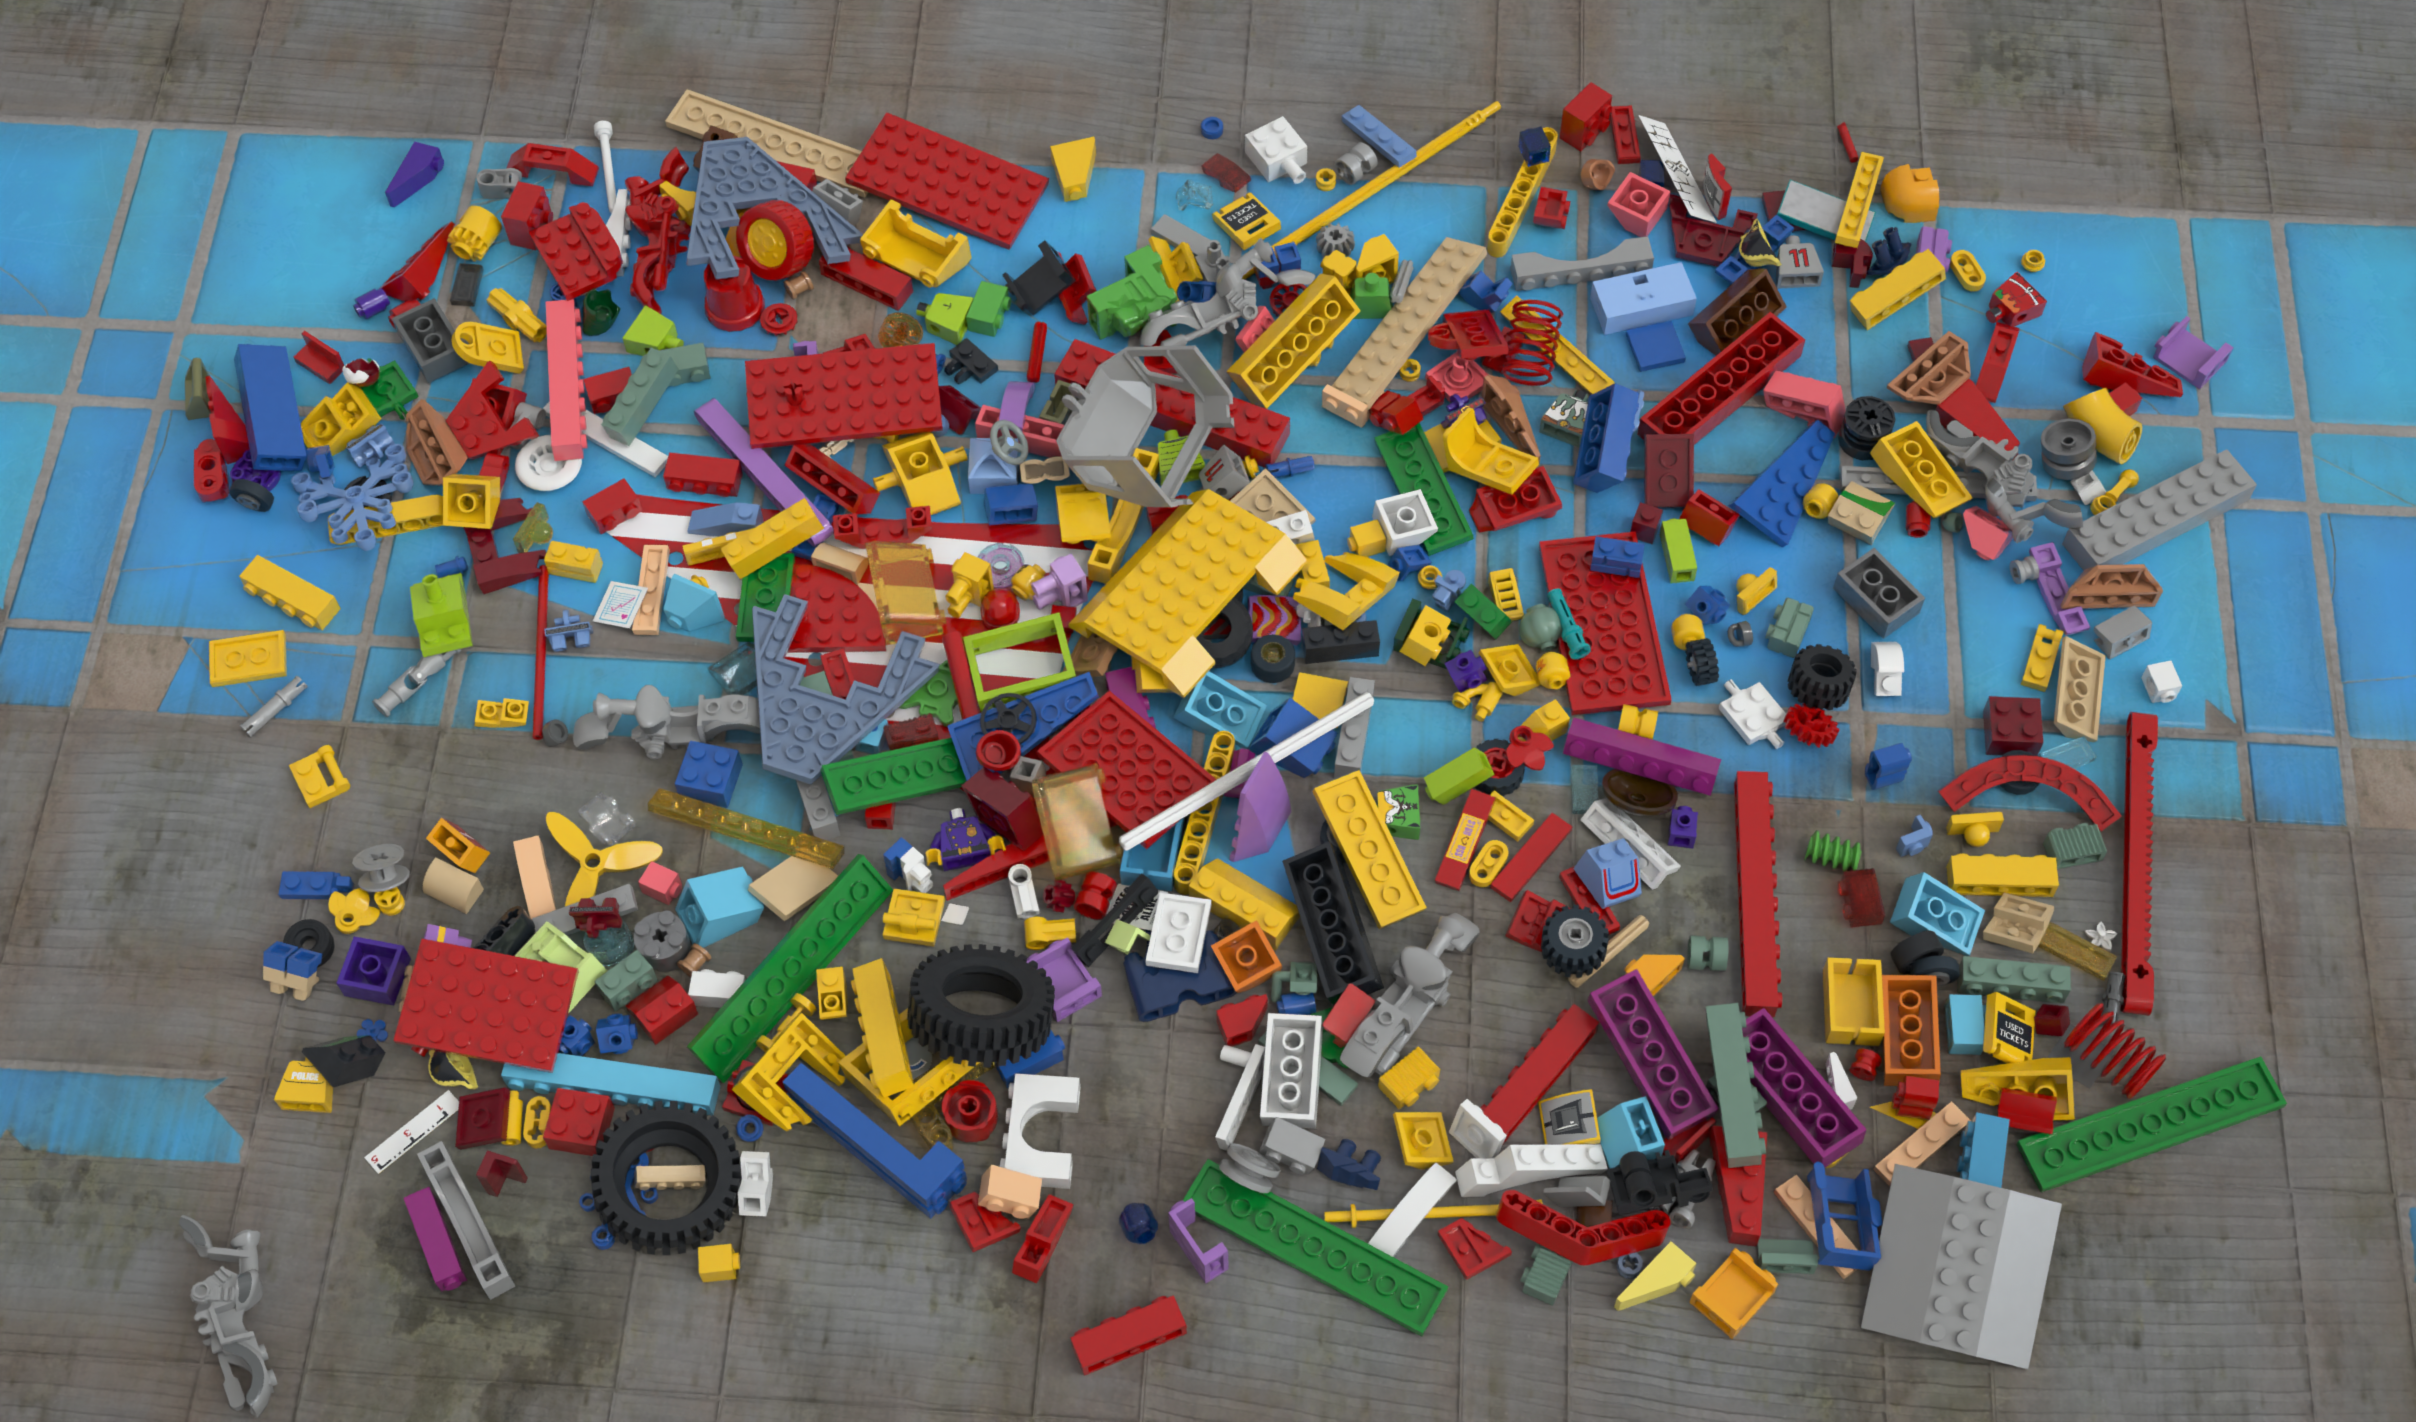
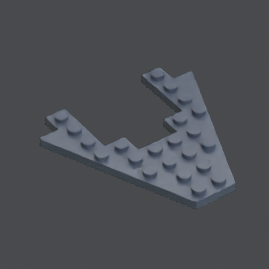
[686,137,863,279]
[752,594,940,784]

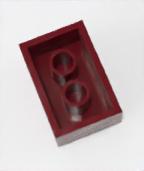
[962,767,1047,851]

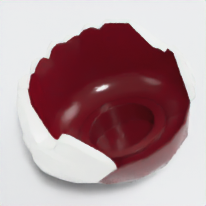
[343,358,380,387]

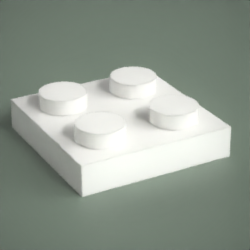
[1449,1099,1507,1158]

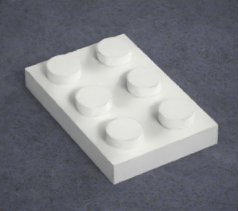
[1146,892,1212,973]

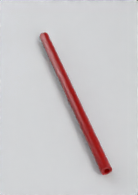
[533,565,549,740]

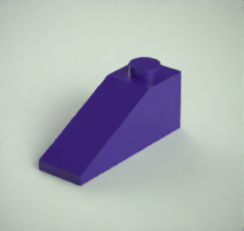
[385,141,444,208]

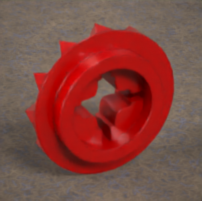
[760,303,798,337]

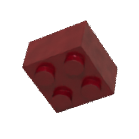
[1983,696,2044,756]

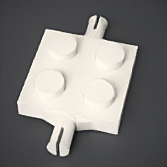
[1718,679,1786,749]

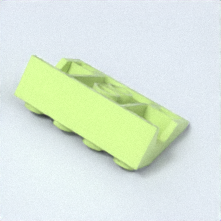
[515,921,608,1013]

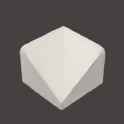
[2070,470,2106,505]

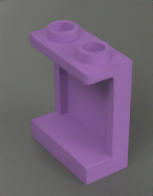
[1027,938,1102,1022]

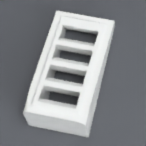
[1826,1052,1857,1110]

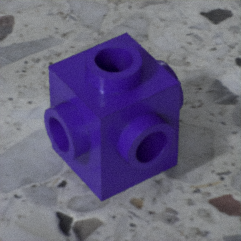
[1445,650,1487,693]

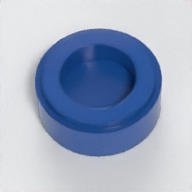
[1201,117,1223,139]

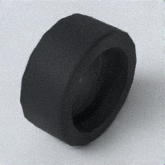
[1890,930,1944,974]

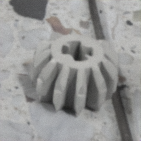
[1316,222,1355,258]

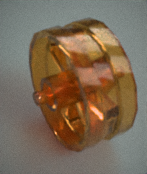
[878,312,923,348]

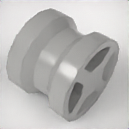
[2010,555,2039,584]

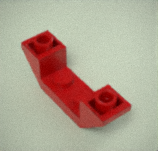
[506,143,599,187]
[1976,322,2020,403]
[833,505,932,549]

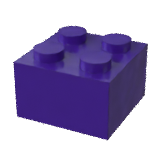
[336,936,411,1006]

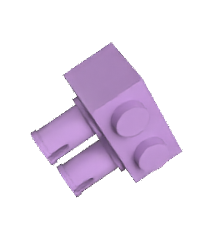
[1031,553,1088,610]

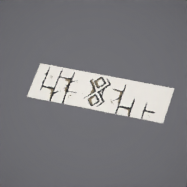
[1639,115,1717,223]

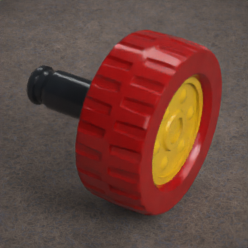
[736,200,814,281]

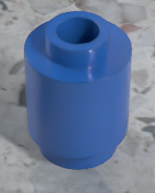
[1276,993,1316,1015]

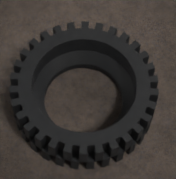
[907,944,1055,1067]
[591,1101,741,1256]

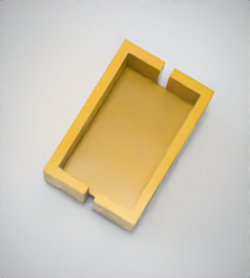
[1823,957,1885,1046]

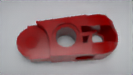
[194,439,229,502]

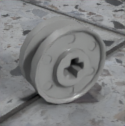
[1219,1143,1281,1194]

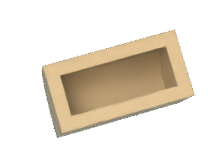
[811,543,870,585]
[423,857,484,914]

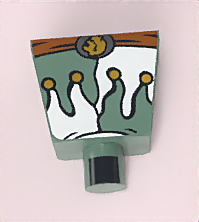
[1539,390,1588,448]

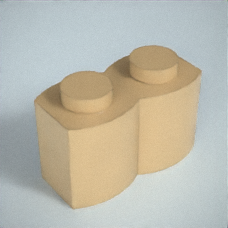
[1019,456,1070,484]

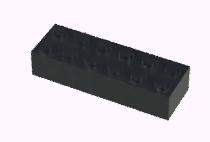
[1282,841,1384,1005]

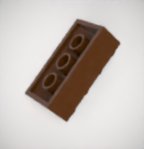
[1688,269,1787,356]

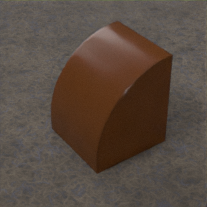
[1576,1200,1613,1227]

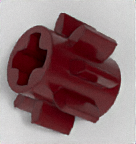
[1043,879,1075,913]

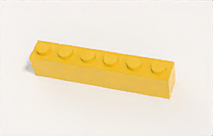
[851,958,914,1098]

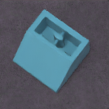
[1597,1096,1665,1169]

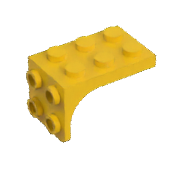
[1443,407,1539,495]

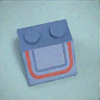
[1573,838,1642,909]

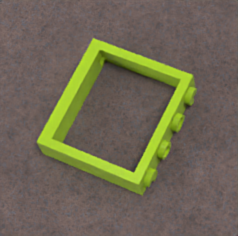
[963,613,1076,713]

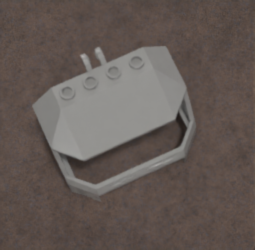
[1056,345,1234,507]

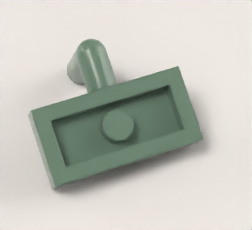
[1271,962,1317,1002]

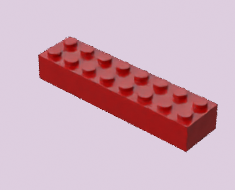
[1637,312,1805,445]

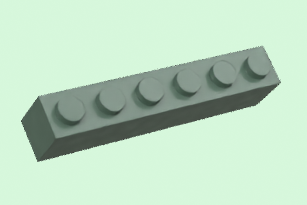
[1706,1003,1766,1168]

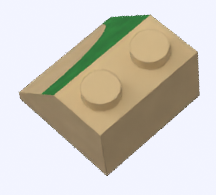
[1828,481,1895,545]

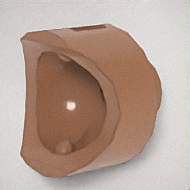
[1581,159,1615,190]

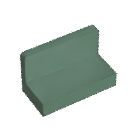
[1757,1239,1818,1274]

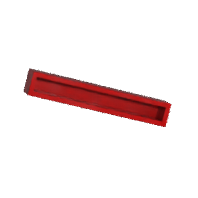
[1480,1004,1600,1146]

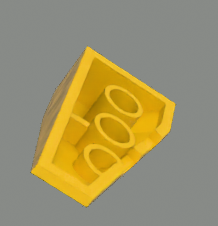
[1961,1057,2075,1120]

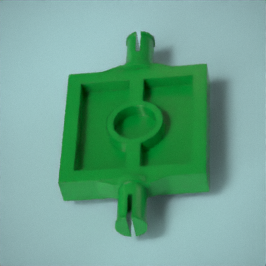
[360,358,419,420]

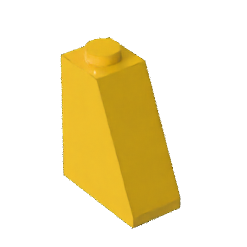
[1050,137,1096,202]

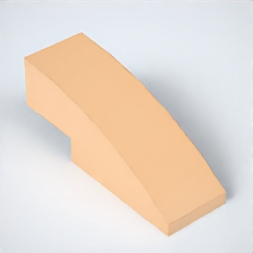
[513,835,556,919]

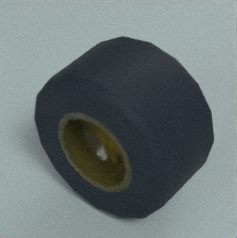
[1251,634,1295,683]

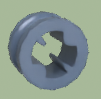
[1617,1252,1643,1279]

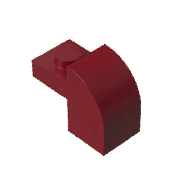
[1832,234,1873,288]

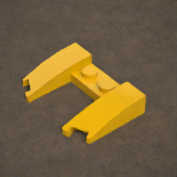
[1293,552,1400,630]
[732,1013,846,1132]

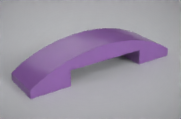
[999,381,1035,431]
[2029,542,2090,636]

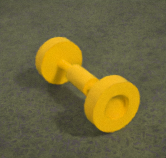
[756,993,817,1052]

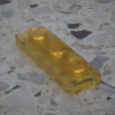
[2038,922,2117,981]

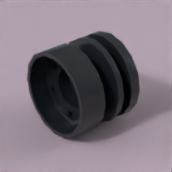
[1838,396,1896,461]

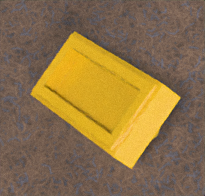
[1736,567,1777,615]
[1946,812,2004,847]

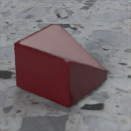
[2034,1004,2070,1037]

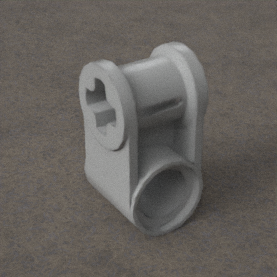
[476,168,522,199]

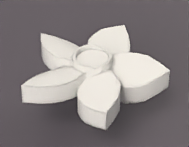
[2084,922,2117,952]

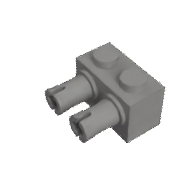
[1195,240,1231,282]

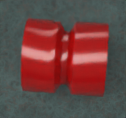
[1074,872,1117,920]

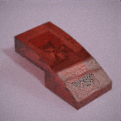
[1201,153,1251,193]

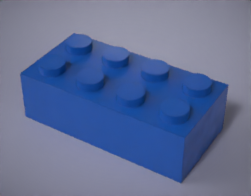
[1573,383,1639,493]

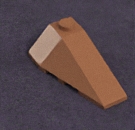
[1482,375,1541,468]

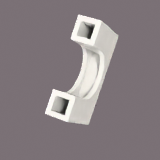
[1000,1074,1081,1189]

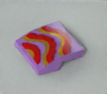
[1248,595,1301,646]

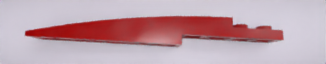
[943,804,1117,901]

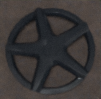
[980,693,1037,744]

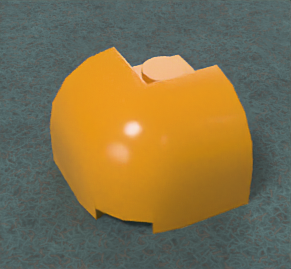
[1880,164,1939,223]

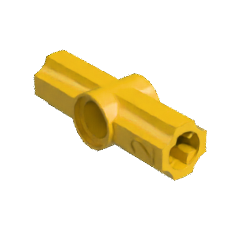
[486,288,547,342]

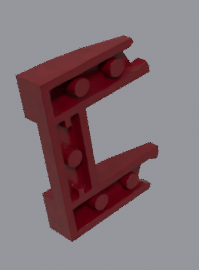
[463,498,547,594]

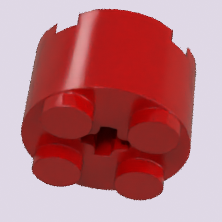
[942,1080,998,1142]

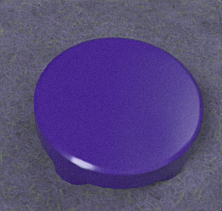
[230,450,281,491]

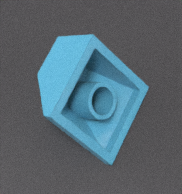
[664,574,725,631]

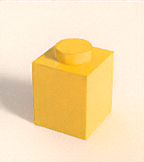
[1347,519,1386,557]
[698,1244,740,1282]

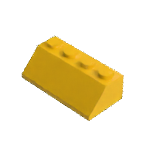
[1189,858,1300,951]

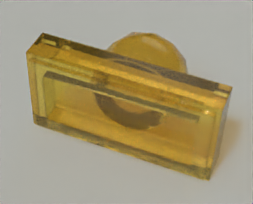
[513,502,553,553]

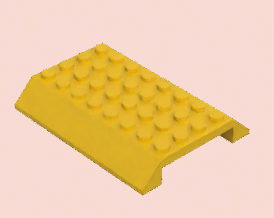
[1068,489,1307,698]

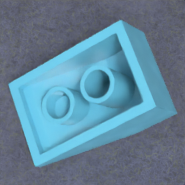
[1173,671,1267,748]
[1890,872,1985,956]

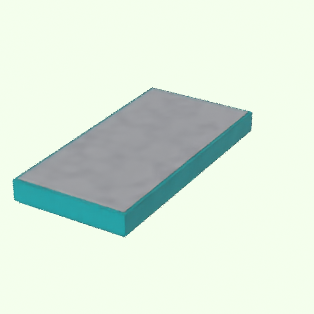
[1777,180,1876,242]

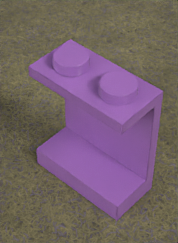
[2153,316,2234,389]
[1168,1198,1228,1284]

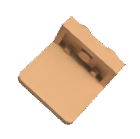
[1322,384,1384,428]

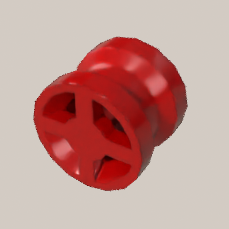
[1849,1049,1882,1081]

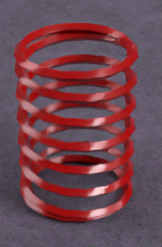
[1501,299,1564,386]
[2064,1003,2166,1099]

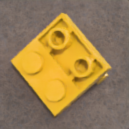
[883,889,945,947]

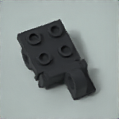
[1607,1150,1713,1214]

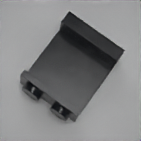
[1003,240,1076,316]

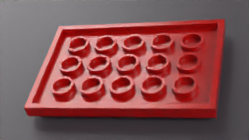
[1037,690,1217,850]
[393,939,579,1073]

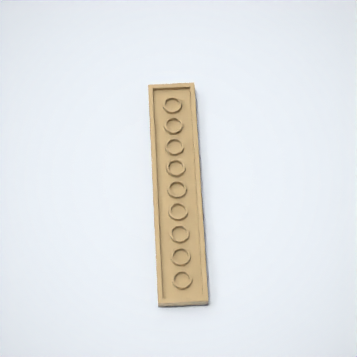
[665,89,868,198]
[1332,237,1487,410]

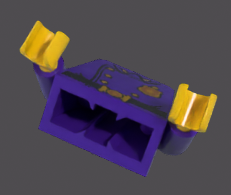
[925,808,1006,871]

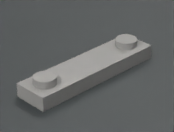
[532,884,638,936]

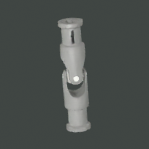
[372,649,461,718]

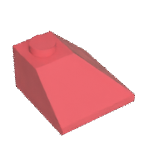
[1963,506,2013,561]

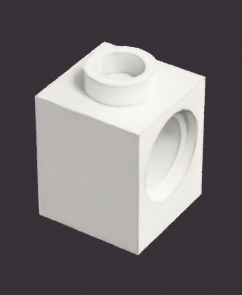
[2141,661,2182,703]

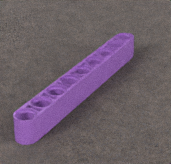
[694,398,834,547]

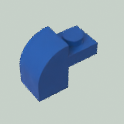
[1458,271,1513,313]

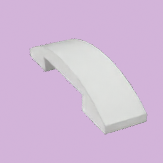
[1368,1163,1457,1257]

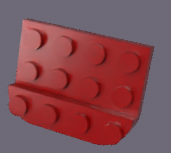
[528,202,623,301]

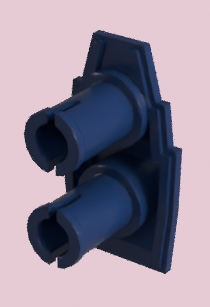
[1866,227,1912,275]
[1317,1139,1381,1190]

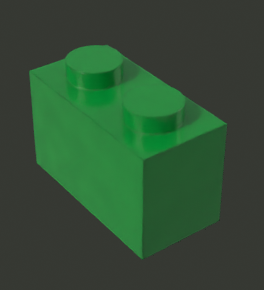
[1454,584,1513,640]

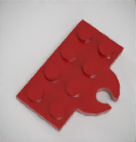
[1428,309,1508,360]

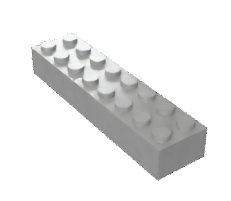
[2062,449,2257,571]

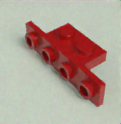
[1043,251,1096,325]

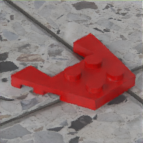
[446,361,539,460]

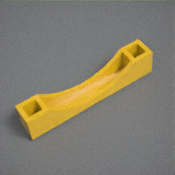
[1087,448,1159,584]

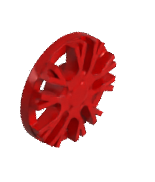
[1270,284,1307,317]

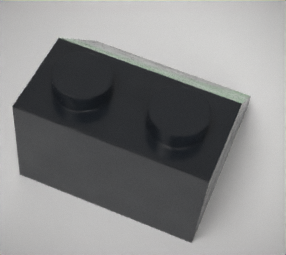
[302,1035,386,1088]

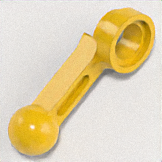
[2090,469,2139,515]

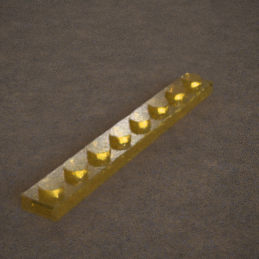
[648,788,844,869]

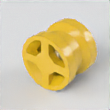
[374,887,405,916]

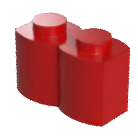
[1892,1076,1939,1120]

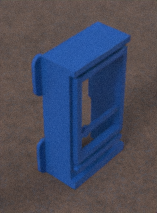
[1807,1162,1882,1271]

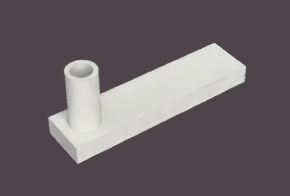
[1215,1044,1265,1151]

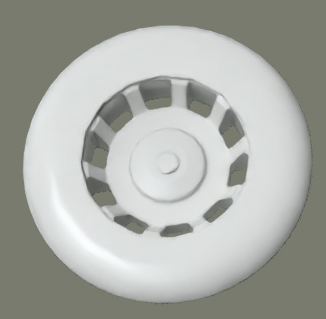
[515,435,582,491]

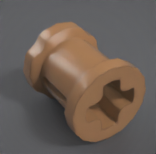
[783,271,814,300]
[677,943,712,977]

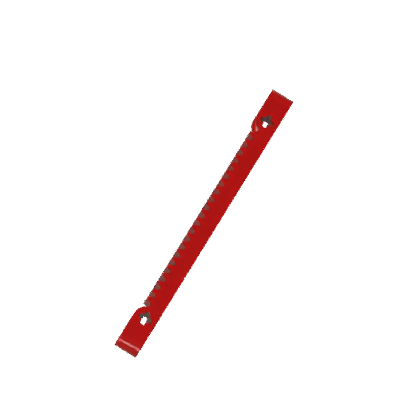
[2120,711,2158,1016]

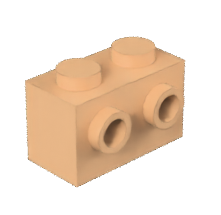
[978,1165,1042,1219]

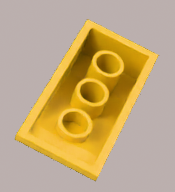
[1870,421,1973,518]

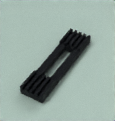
[1071,874,1159,967]

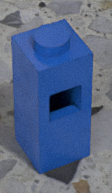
[994,1030,1065,1088]

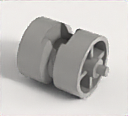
[1334,142,1378,185]

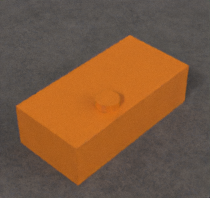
[1882,975,1941,1086]

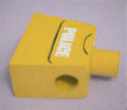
[274,1057,333,1113]

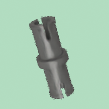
[2101,972,2126,1026]

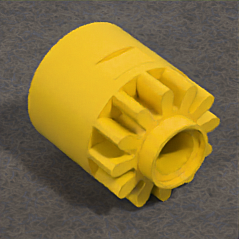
[447,205,502,262]

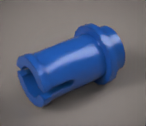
[435,556,468,578]

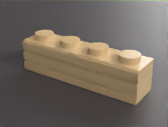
[634,1165,705,1190]

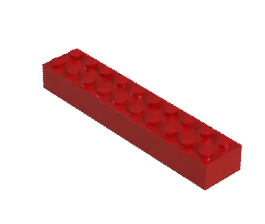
[1054,339,1290,468]

